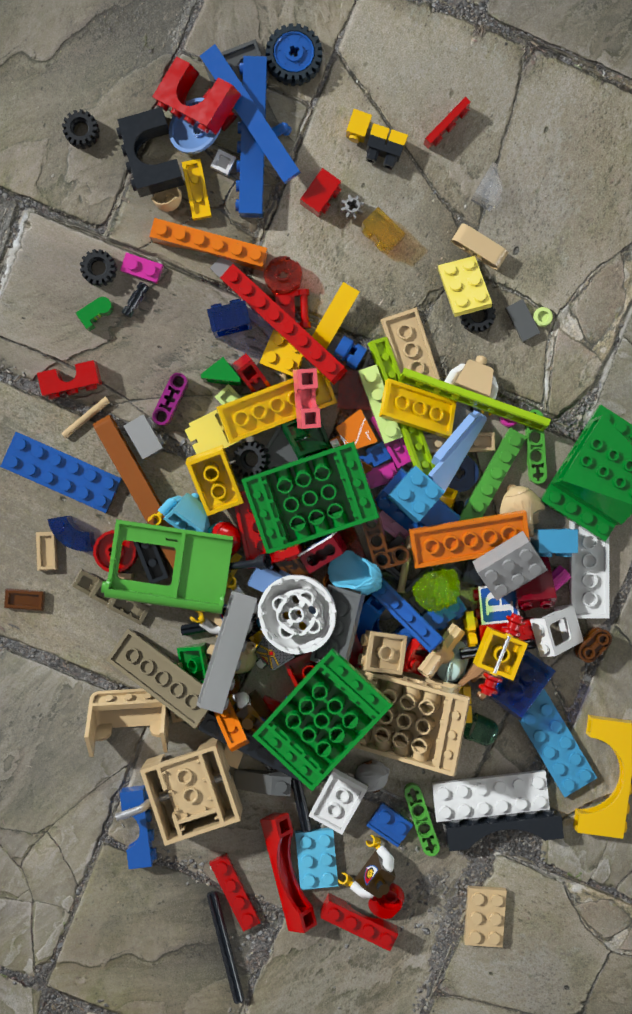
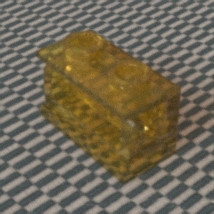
[361,207,405,254]

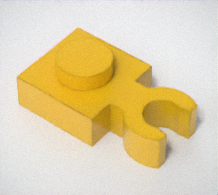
[462,611,478,647]

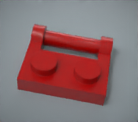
[275,289,311,329]
[403,638,430,676]

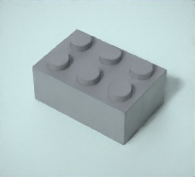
[472,531,548,600]

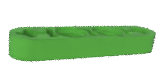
[525,409,547,484]
[404,783,440,856]

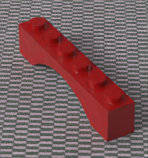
[260,813,317,933]

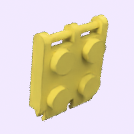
[185,410,240,454]

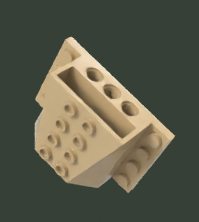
[354,667,471,777]

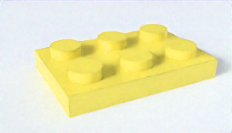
[438,256,492,317]

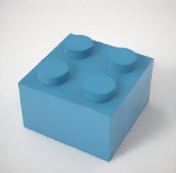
[387,465,445,523]
[531,529,578,557]

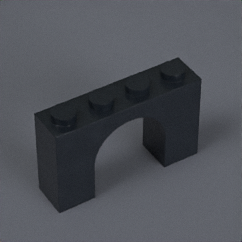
[116,107,185,198]

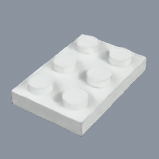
[309,768,368,834]

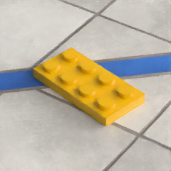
[379,379,457,439]

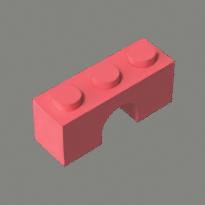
[293,368,321,429]

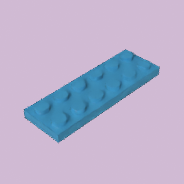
[505,679,597,797]

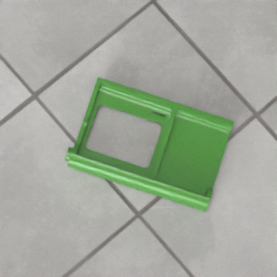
[101,519,233,614]

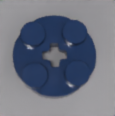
[448,455,479,492]

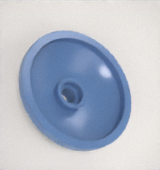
[169,98,221,154]

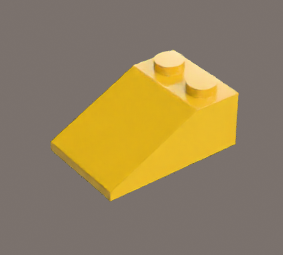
[186,445,244,516]

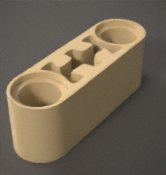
[451,224,508,270]

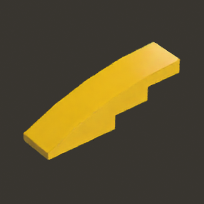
[312,282,360,350]

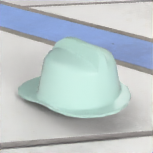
[436,641,469,683]

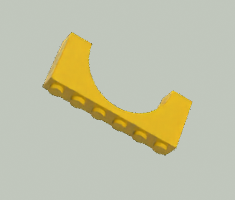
[573,715,632,839]

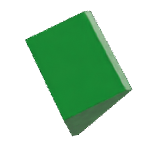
[201,357,242,386]
[177,642,210,683]

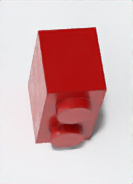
[300,168,342,217]

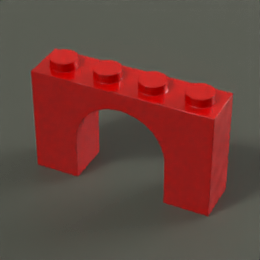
[152,56,241,135]

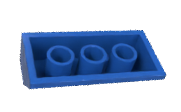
[375,468,461,532]

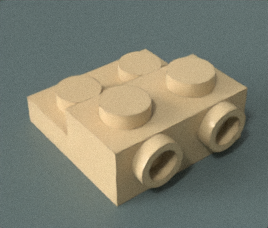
[358,630,407,675]

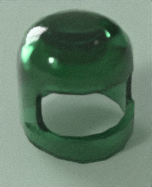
[463,713,499,746]

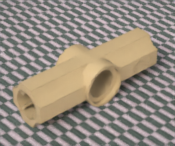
[417,623,465,680]

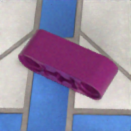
[152,373,189,426]

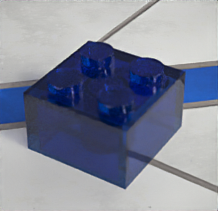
[207,299,252,338]

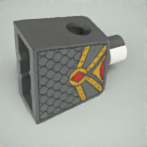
[255,634,297,670]

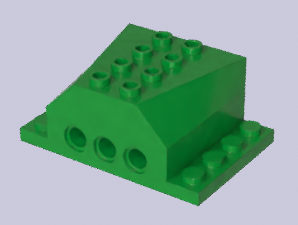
[541,404,632,542]
[241,442,380,554]
[253,648,393,791]

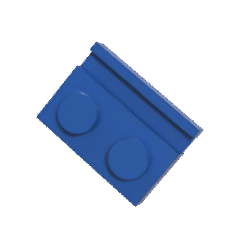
[366,802,413,847]

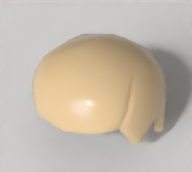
[151,187,182,212]

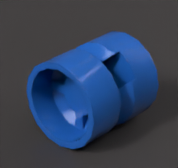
[333,335,367,370]

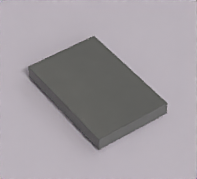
[202,39,270,87]

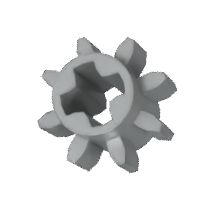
[340,195,364,220]

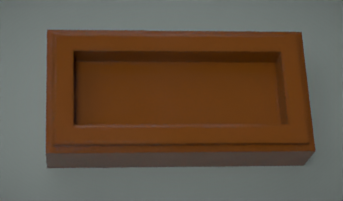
[4,588,45,611]

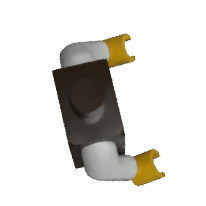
[228,689,273,735]
[338,835,396,899]

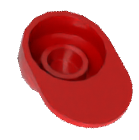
[368,883,405,919]

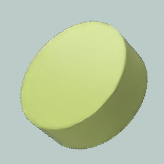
[532,307,553,327]

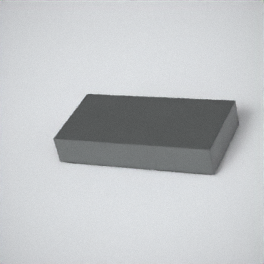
[505,299,540,342]

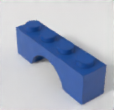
[120,785,157,869]

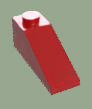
[231,353,271,393]

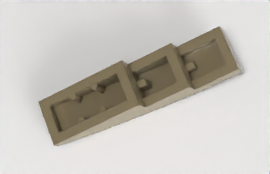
[72,568,150,625]

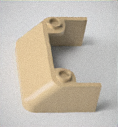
[84,688,169,757]

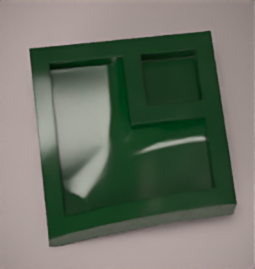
[281,418,331,460]

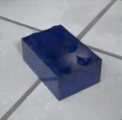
[489,650,556,721]

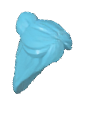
[328,550,382,595]

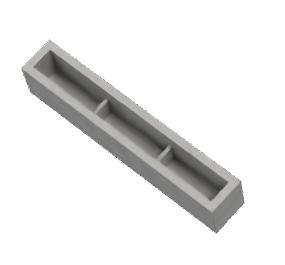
[196,591,259,714]

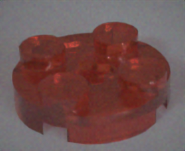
[264,256,303,295]

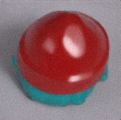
[207,520,241,555]

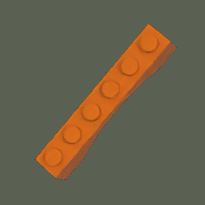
[149,218,268,271]

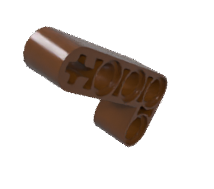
[362,497,411,569]

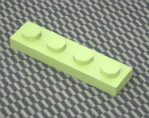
[358,365,403,444]

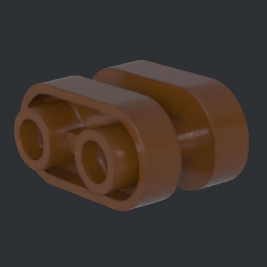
[573,627,612,663]

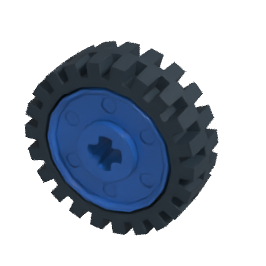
[266,23,323,86]

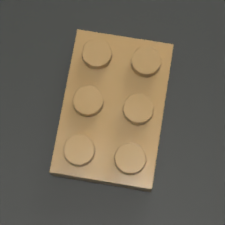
[464,886,507,948]

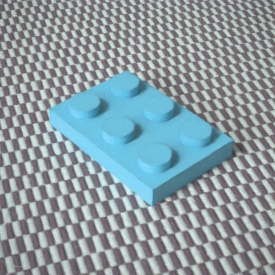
[295,828,338,890]

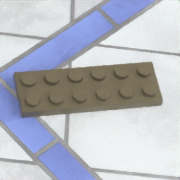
[106,629,210,729]

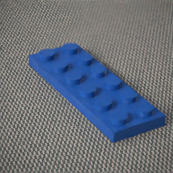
[0,432,122,513]

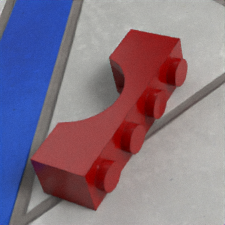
[320,893,399,951]

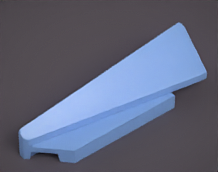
[428,409,487,491]

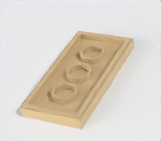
[380,307,441,388]

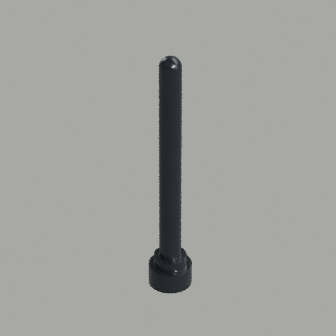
[229,553,272,571]

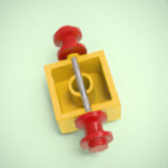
[473,613,528,697]

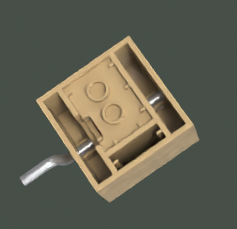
[115,738,243,846]

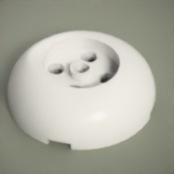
[258,575,336,654]

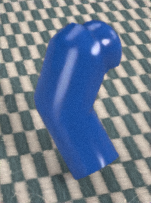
[272,122,292,137]

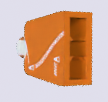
[329,409,378,449]

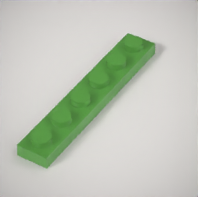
[459,428,527,521]

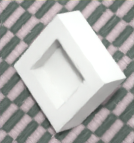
[210,149,237,177]

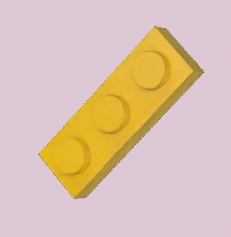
[182,159,212,221]

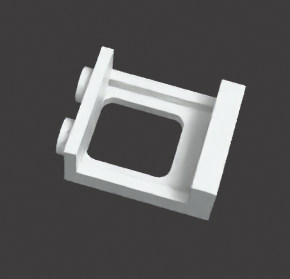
[530,605,583,657]

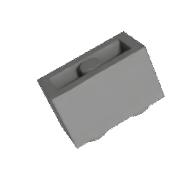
[124,414,165,460]

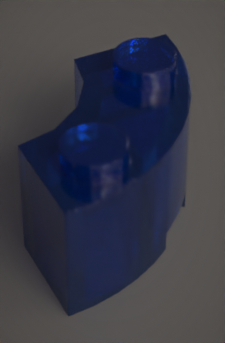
[47,516,95,552]

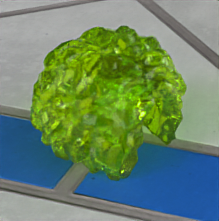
[412,569,461,612]

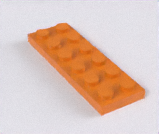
[409,510,530,569]

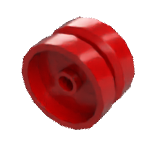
[93,530,139,572]

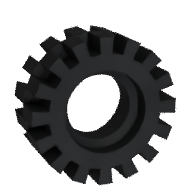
[62,109,100,149]
[80,249,117,287]
[459,303,496,333]
[233,441,270,477]

